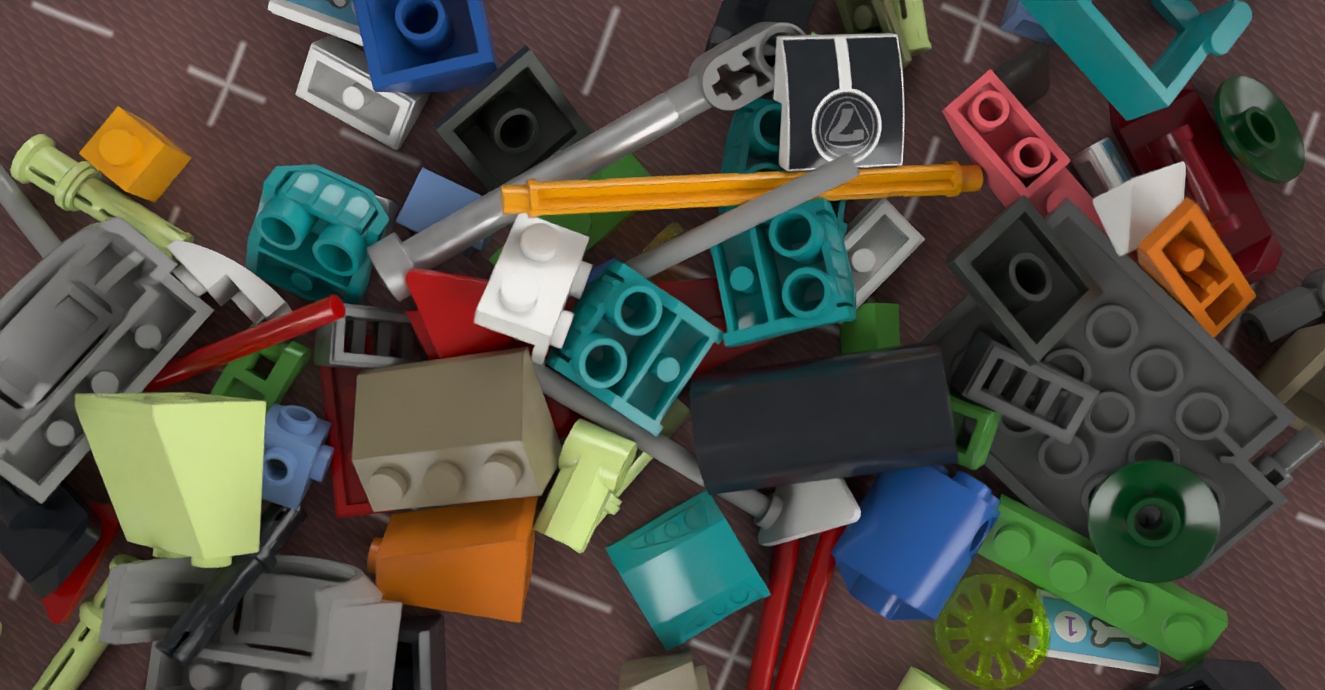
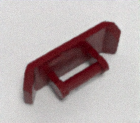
[1108,79,1283,285]

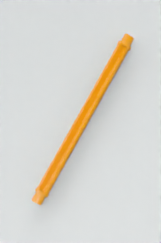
[500,161,983,218]

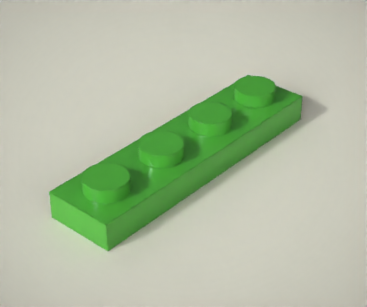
[977,493,1228,665]

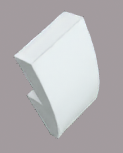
[167,239,292,325]

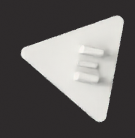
[758,478,861,547]

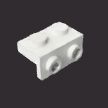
[474,213,593,365]

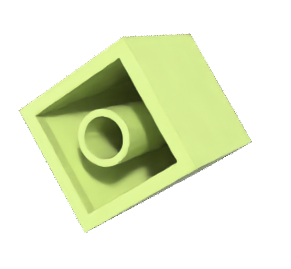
[75,392,266,568]

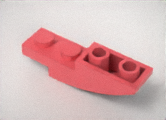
[942,69,1138,262]

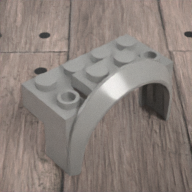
[0,216,214,504]
[99,554,402,690]

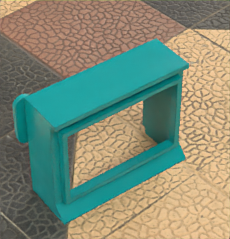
[1019,0,1252,121]

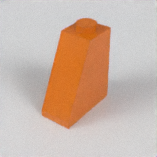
[367,496,538,623]

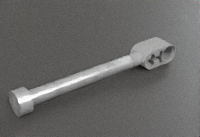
[367,22,805,302]

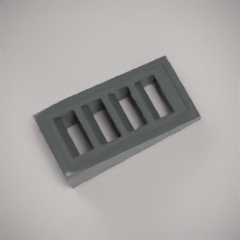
[314,303,429,370]
[951,331,1099,445]

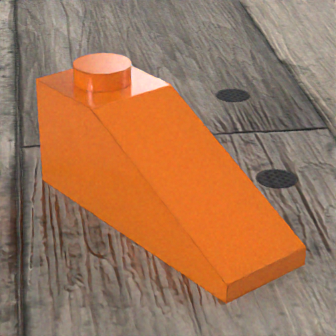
[1137,197,1257,338]

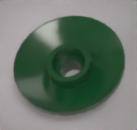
[1214,75,1305,184]
[1087,459,1221,583]

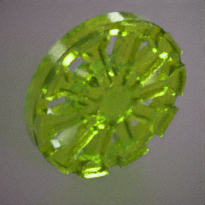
[934,573,1051,689]

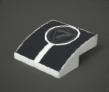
[773,33,904,171]

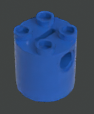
[830,465,1001,621]

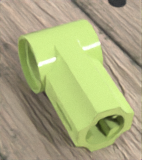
[533,418,638,553]

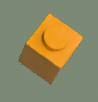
[79,106,192,203]

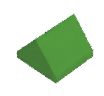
[839,303,900,354]

